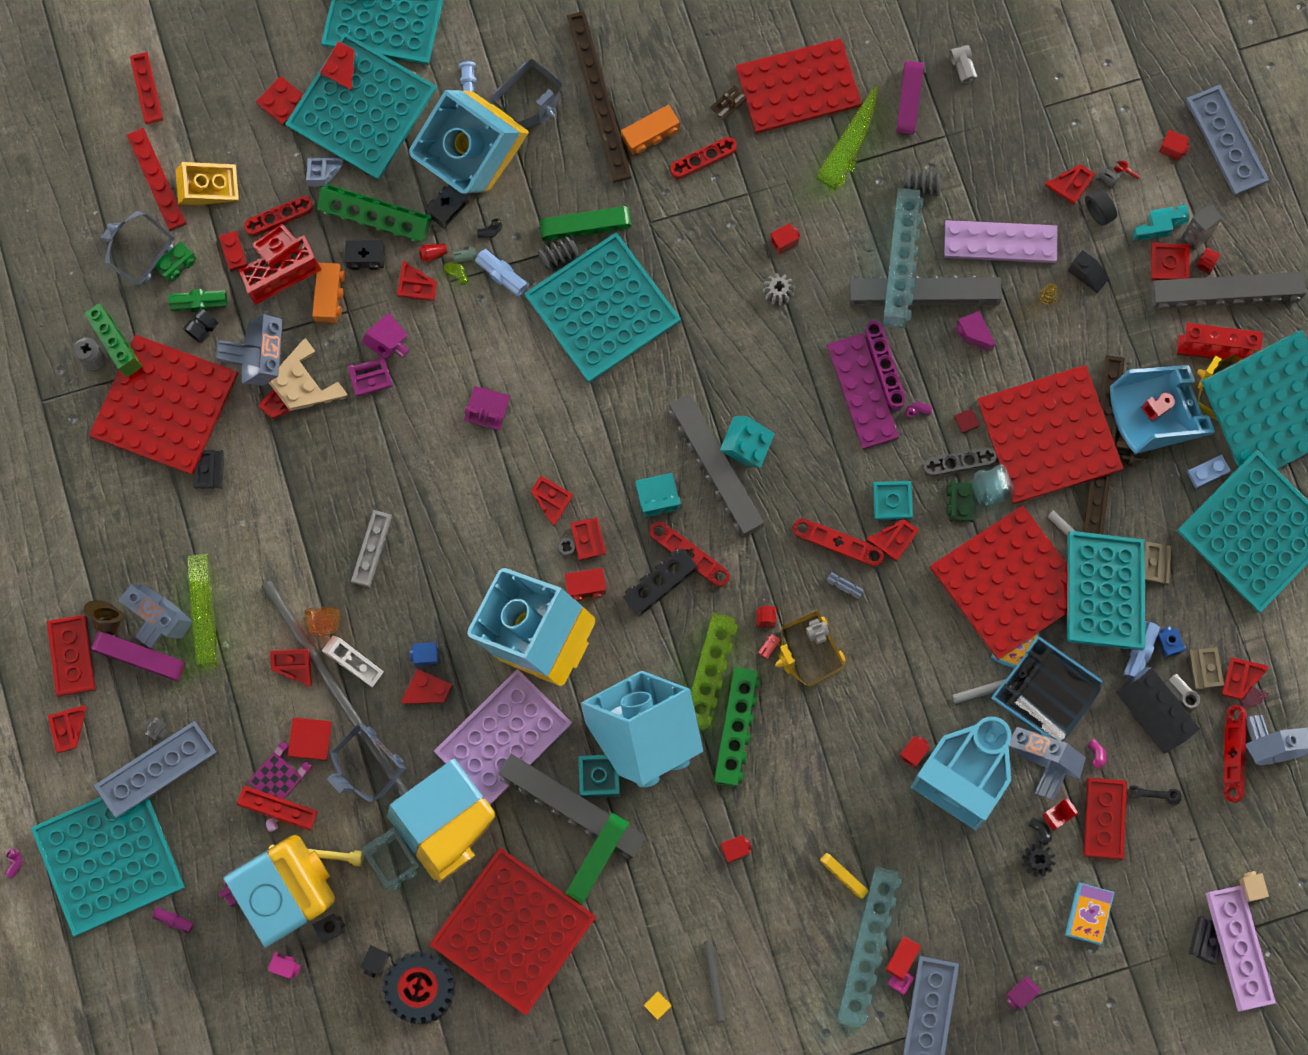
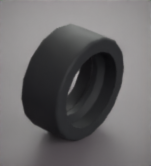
[1085,188,1117,226]

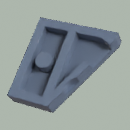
[306,158,344,187]

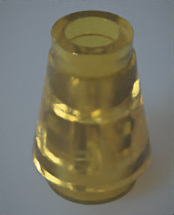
[1039,283,1058,304]

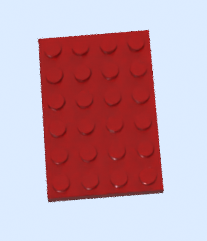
[736,38,862,134]

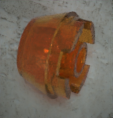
[303,607,342,637]

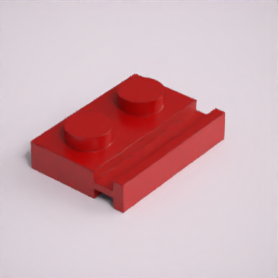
[571,517,606,561]

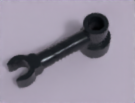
[1129,785,1182,806]

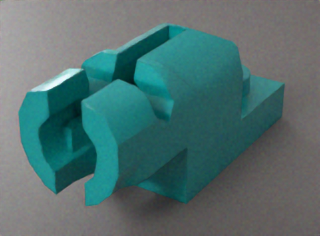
[1132,205,1189,242]

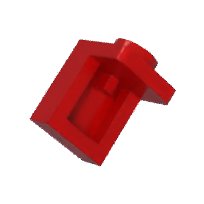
[1042,798,1078,831]

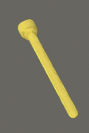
[269,845,364,867]

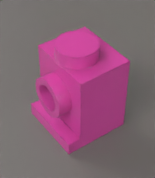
[268,952,301,980]

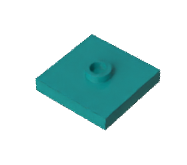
[873,481,913,521]

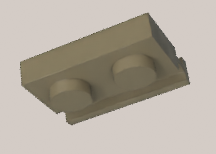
[1145,541,1171,585]
[1188,647,1224,690]

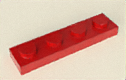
[130,52,164,125]
[237,786,318,831]

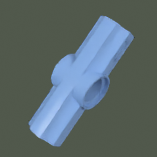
[475,249,528,296]
[1123,621,1160,679]

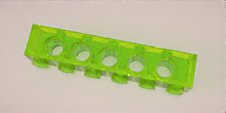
[691,612,738,732]

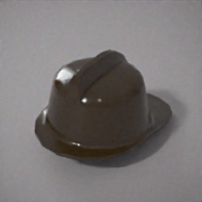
[84,600,125,635]

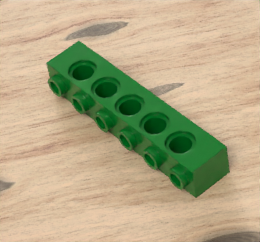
[317,184,432,242]
[714,667,761,788]

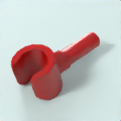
[1113,160,1140,179]

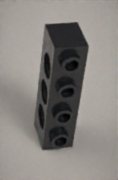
[623,548,699,617]

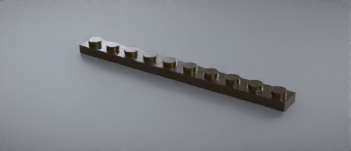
[567,11,631,183]
[1083,355,1125,535]

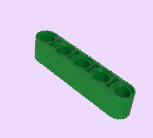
[539,206,632,241]
[565,812,629,904]

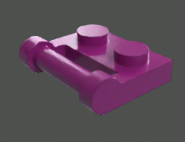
[347,356,393,397]

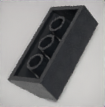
[1116,667,1200,753]

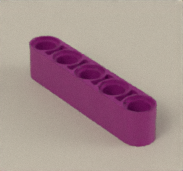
[865,320,905,412]
[91,631,186,682]

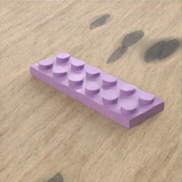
[944,220,1057,263]
[1205,885,1276,1012]

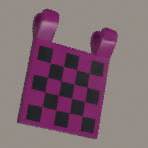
[248,742,312,799]

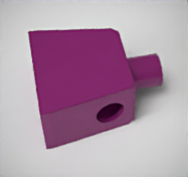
[362,313,410,359]

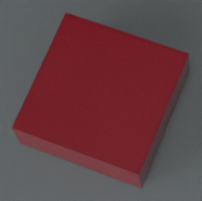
[954,408,979,434]

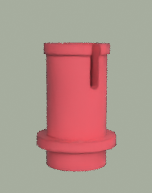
[758,634,781,660]

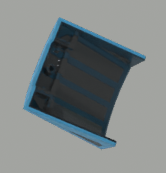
[991,636,1103,742]

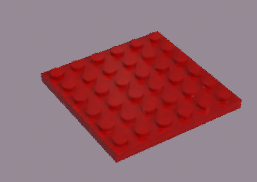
[89,334,239,475]
[977,365,1124,505]
[929,505,1068,660]
[430,848,596,1016]

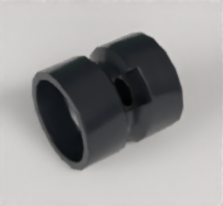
[183,308,219,344]

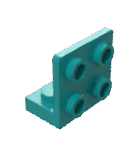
[636,473,681,518]

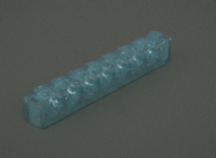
[883,188,923,328]
[836,866,901,1029]

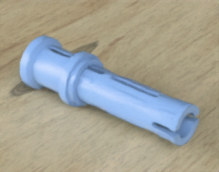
[459,61,477,92]

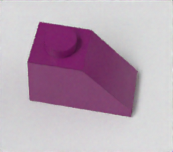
[956,311,995,351]
[1005,976,1041,1010]

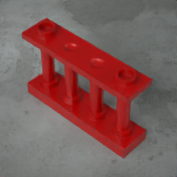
[1176,323,1263,361]

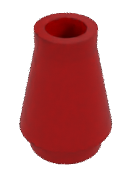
[418,243,447,263]

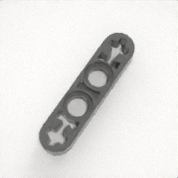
[923,448,997,477]

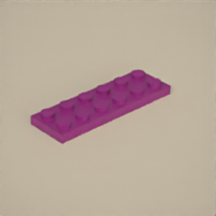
[827,333,899,450]

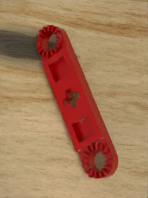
[793,518,884,567]
[649,521,730,587]
[1223,705,1246,803]

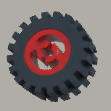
[383,951,455,1024]

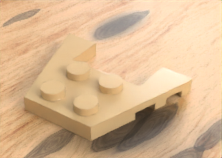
[269,338,348,411]

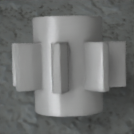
[806,619,829,644]

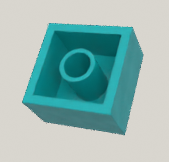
[720,416,775,468]
[579,755,620,798]

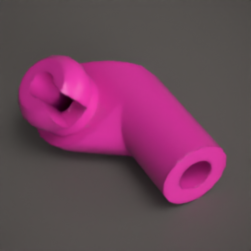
[1088,738,1106,769]

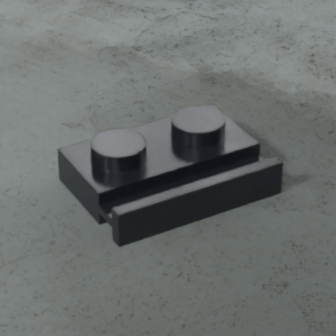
[194,450,224,489]
[1189,916,1221,965]

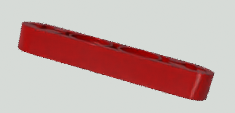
[670,137,736,179]
[244,196,313,237]

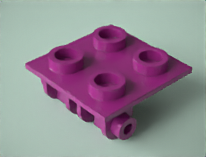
[463,386,511,431]

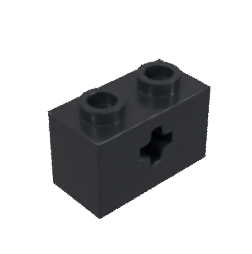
[426,185,469,229]
[345,241,385,270]

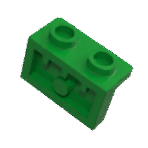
[154,241,197,283]

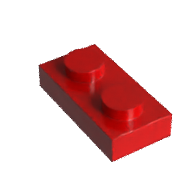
[219,231,248,272]

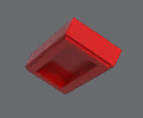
[885,936,921,981]

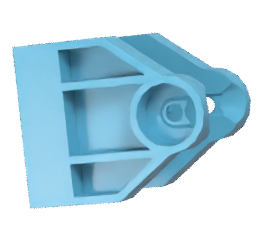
[910,717,1011,831]

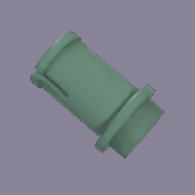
[453,247,477,264]

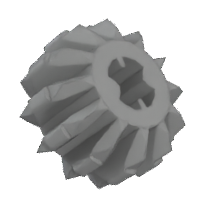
[763,273,795,306]

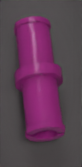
[152,907,194,934]

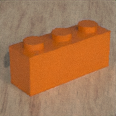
[621,105,680,155]
[312,263,345,323]

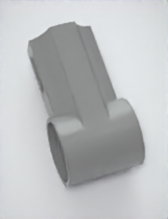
[950,45,977,84]
[1165,674,1200,712]

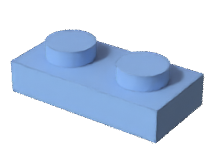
[1187,455,1231,489]

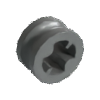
[558,538,575,557]

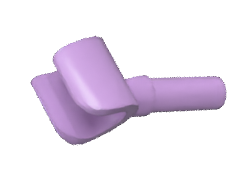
[266,818,280,832]

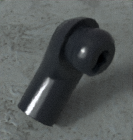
[477,218,502,238]
[1029,817,1052,846]

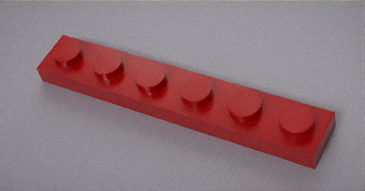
[127,128,187,231]

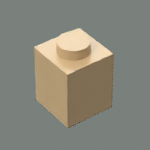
[1239,871,1269,902]

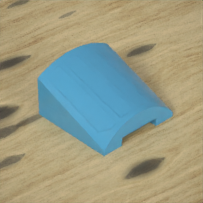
[1110,365,1215,454]

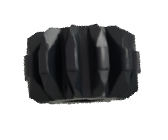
[1022,843,1056,877]

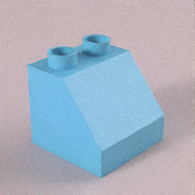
[581,670,703,787]

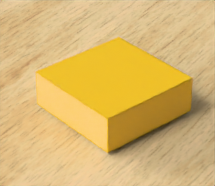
[644,991,672,1020]

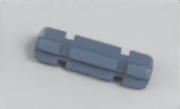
[827,573,863,599]

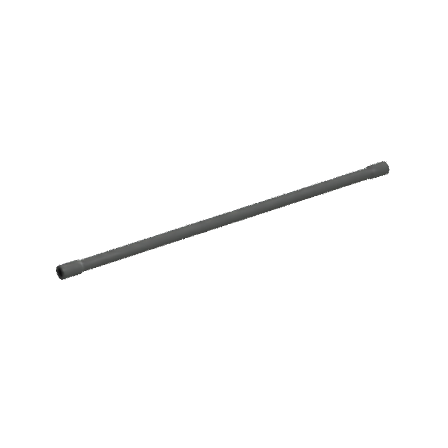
[261,580,408,797]

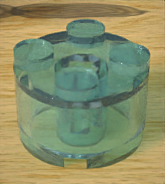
[971,465,1015,506]

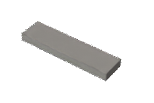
[351,510,392,588]

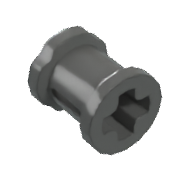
[1096,165,1121,189]

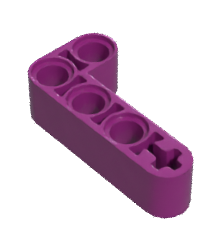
[896,61,924,135]

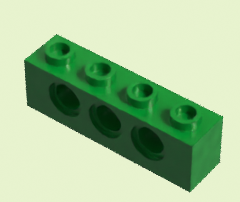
[84,303,143,377]

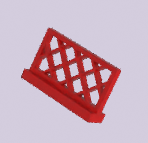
[239,235,322,305]

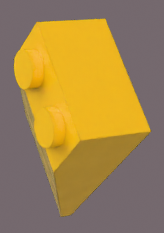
[175,162,239,206]

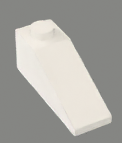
[322,636,384,687]

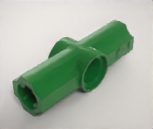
[168,289,228,312]

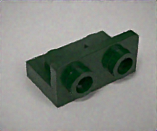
[946,480,974,522]

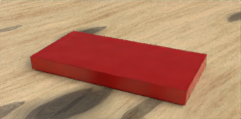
[47,614,96,697]
[1083,777,1127,860]

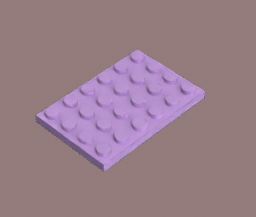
[434,669,572,806]

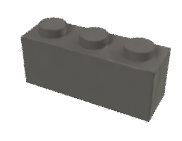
[1182,204,1222,250]

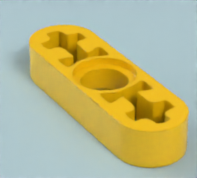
[820,853,869,899]

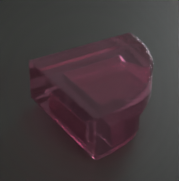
[1242,687,1269,707]

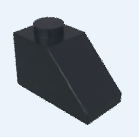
[1068,250,1109,293]

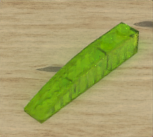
[817,85,878,191]
[188,553,220,669]

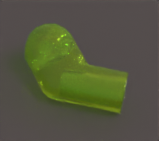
[444,262,469,285]

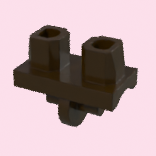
[710,85,747,121]
[1115,435,1151,467]

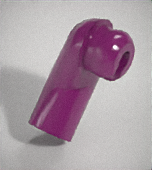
[905,402,933,418]
[4,848,23,879]

